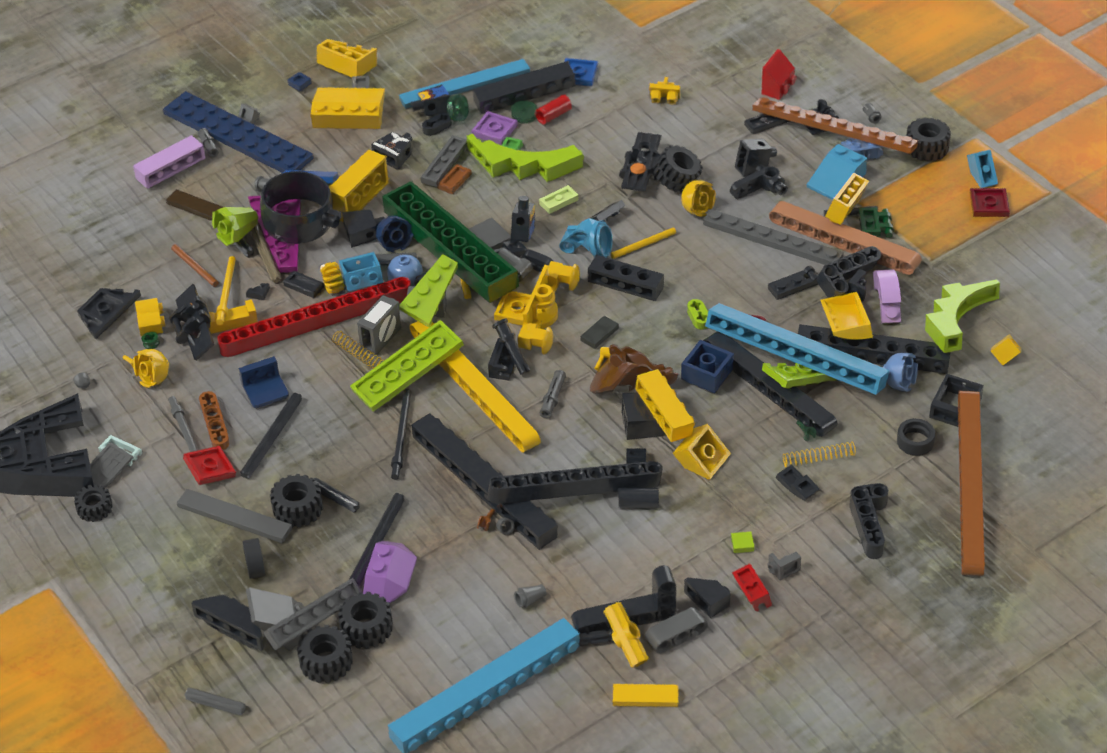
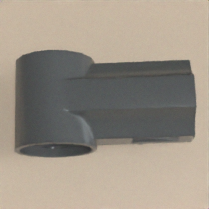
[498,248,533,282]

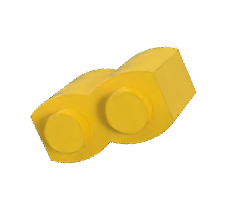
[135,298,166,336]

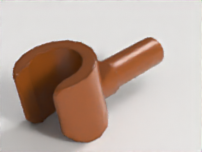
[477,509,495,531]

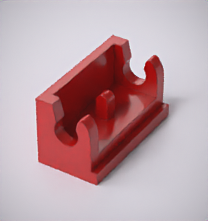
[732,563,772,612]

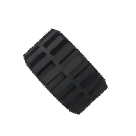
[906,117,951,162]
[654,145,703,192]
[270,474,323,528]
[338,592,393,649]
[297,625,353,683]

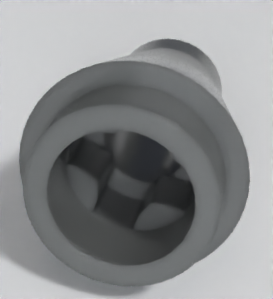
[514,584,546,608]

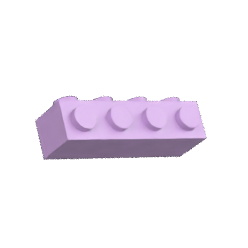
[133,135,205,189]

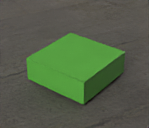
[502,137,523,150]

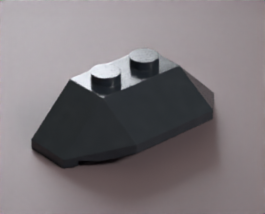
[191,594,264,651]

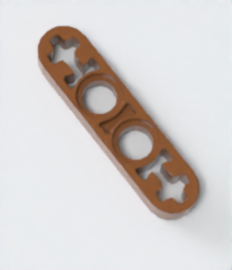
[199,391,230,450]

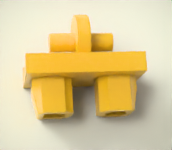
[649,77,681,105]

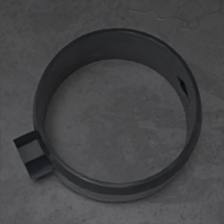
[260,171,341,244]

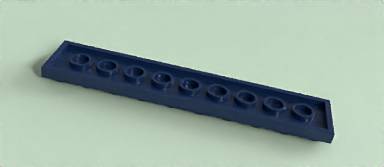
[163,91,314,173]

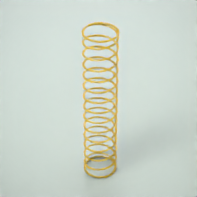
[332,331,384,369]
[783,441,856,468]

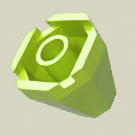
[212,207,258,246]

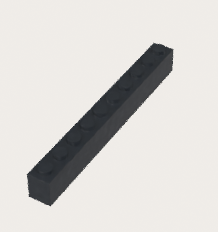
[411,413,558,550]

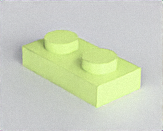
[539,185,579,214]

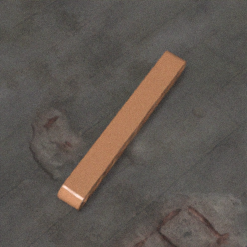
[769,201,922,275]

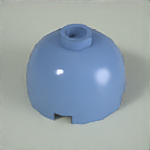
[387,254,423,287]
[883,353,918,392]

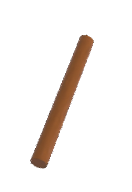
[171,244,219,287]

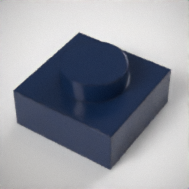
[288,72,312,92]

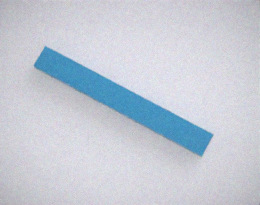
[399,59,530,109]

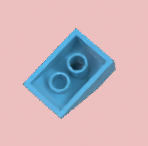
[806,144,867,200]

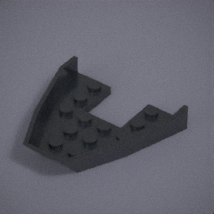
[0,393,94,497]

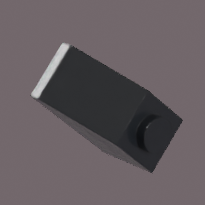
[684,577,731,619]

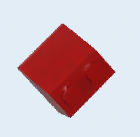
[761,49,796,100]

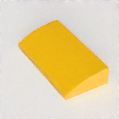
[820,292,873,339]

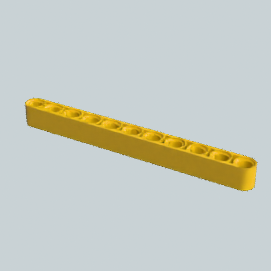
[410,321,541,453]

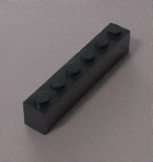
[473,61,575,114]

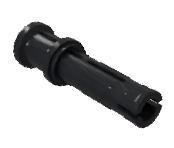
[492,318,531,375]

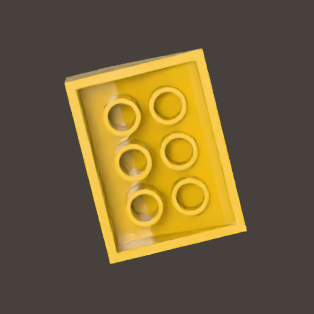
[310,88,385,129]

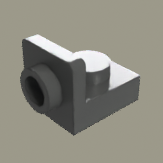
[767,552,801,580]

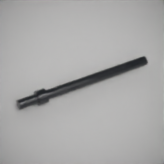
[391,389,411,480]

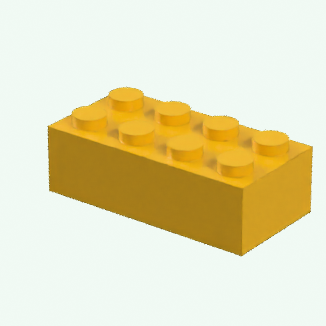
[329,150,389,222]

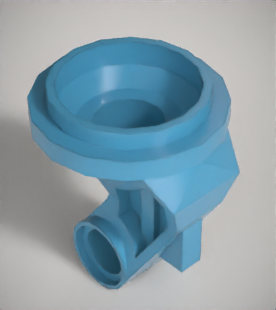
[559,218,613,257]

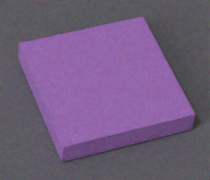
[471,111,518,145]

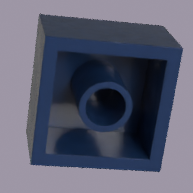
[681,340,734,393]

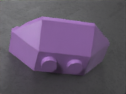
[363,541,417,603]

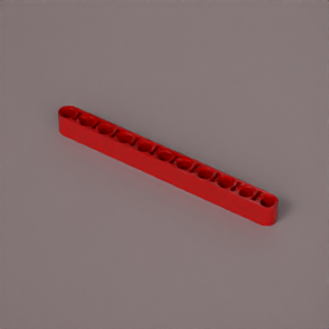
[217,277,411,357]

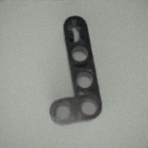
[816,246,881,298]
[849,483,889,559]

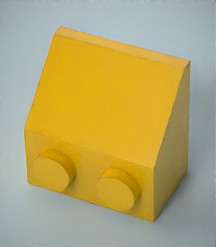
[673,424,731,479]

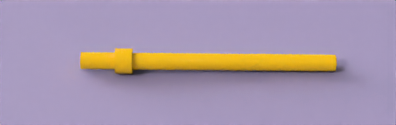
[216,256,236,325]

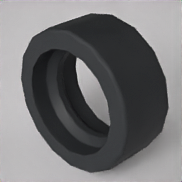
[897,418,935,456]
[242,538,266,579]

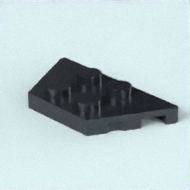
[77,288,141,339]

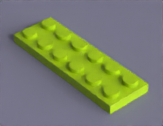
[350,320,464,412]

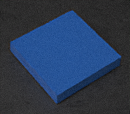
[564,58,598,86]

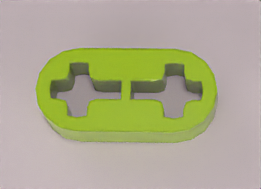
[687,299,708,330]

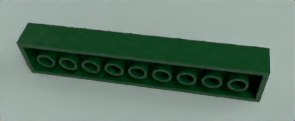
[382,181,519,303]

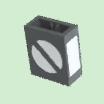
[357,295,401,355]

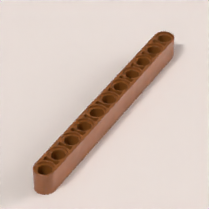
[958,391,985,576]

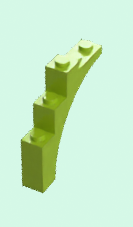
[925,279,1000,353]

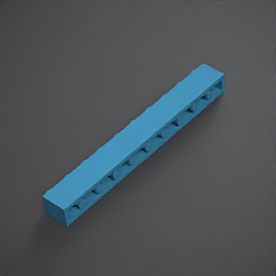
[705,303,890,395]
[388,618,580,753]

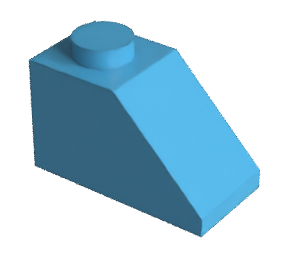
[967,150,998,188]

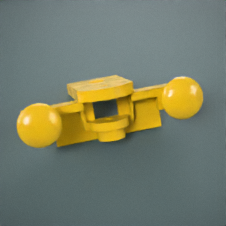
[494,261,580,355]

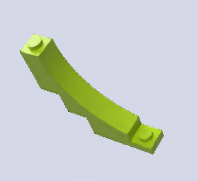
[467,133,584,182]

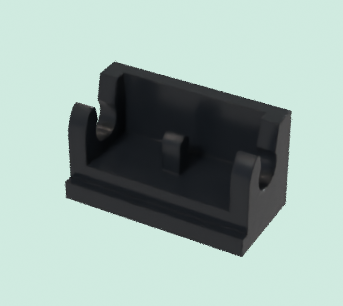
[488,338,515,381]

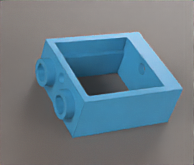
[339,252,384,291]

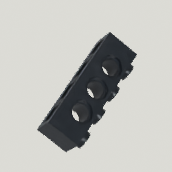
[588,255,664,302]

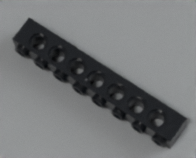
[798,324,951,374]

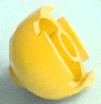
[681,180,716,217]
[133,349,169,387]

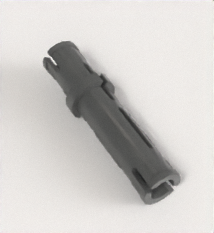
[539,370,566,419]

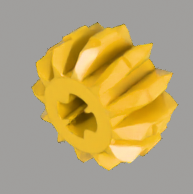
[320,262,345,294]

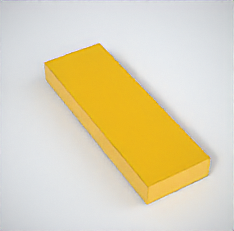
[613,684,678,707]

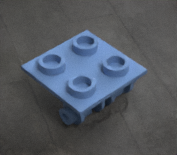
[841,138,883,159]

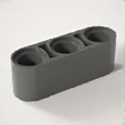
[645,607,708,653]

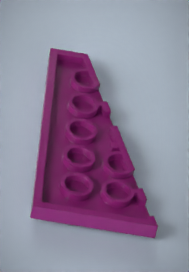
[248,196,301,273]

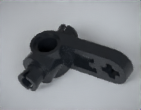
[730,164,788,199]

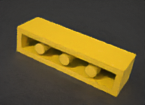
[825,173,869,225]
[635,369,695,442]

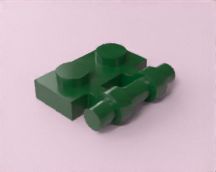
[858,207,894,238]

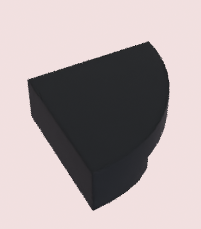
[246,283,270,300]

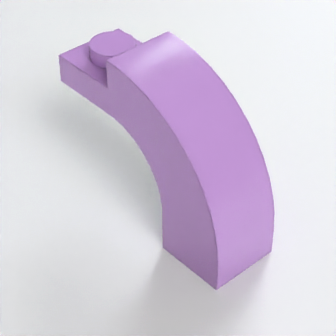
[873,270,901,324]

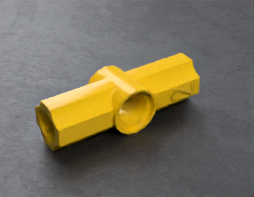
[604,602,649,668]

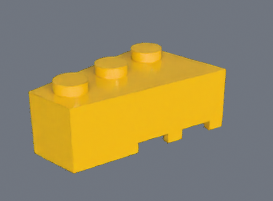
[317,39,377,78]

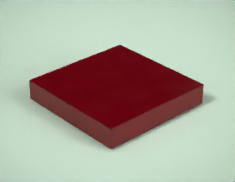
[970,188,1010,217]

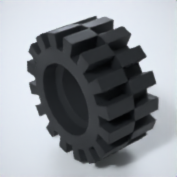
[74,484,113,522]

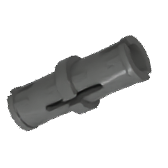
[198,128,219,157]

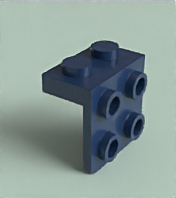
[238,356,289,408]

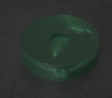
[447,94,469,121]
[511,101,538,124]

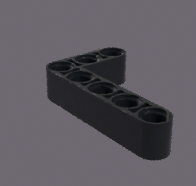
[571,565,676,635]

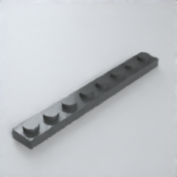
[703,209,843,265]

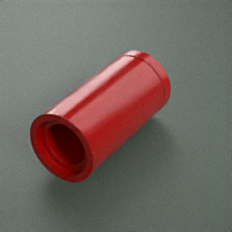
[535,95,572,125]

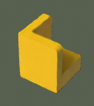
[991,334,1021,365]

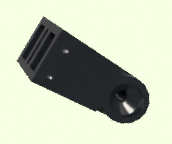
[621,391,677,440]

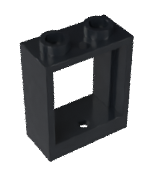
[929,374,984,427]

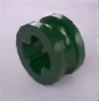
[141,332,160,349]

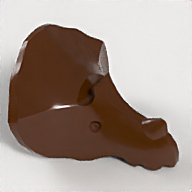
[590,344,678,393]

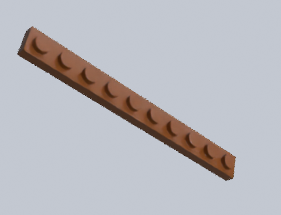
[752,97,918,154]

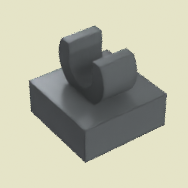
[238,103,260,125]

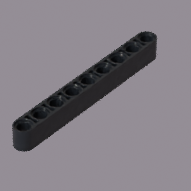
[703,331,838,437]
[487,461,663,504]

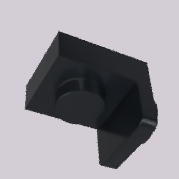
[847,269,867,302]
[626,448,646,464]

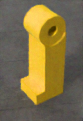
[209,299,258,333]

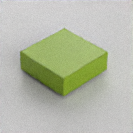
[731,531,754,553]

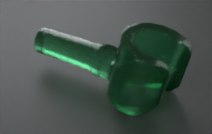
[796,420,816,441]

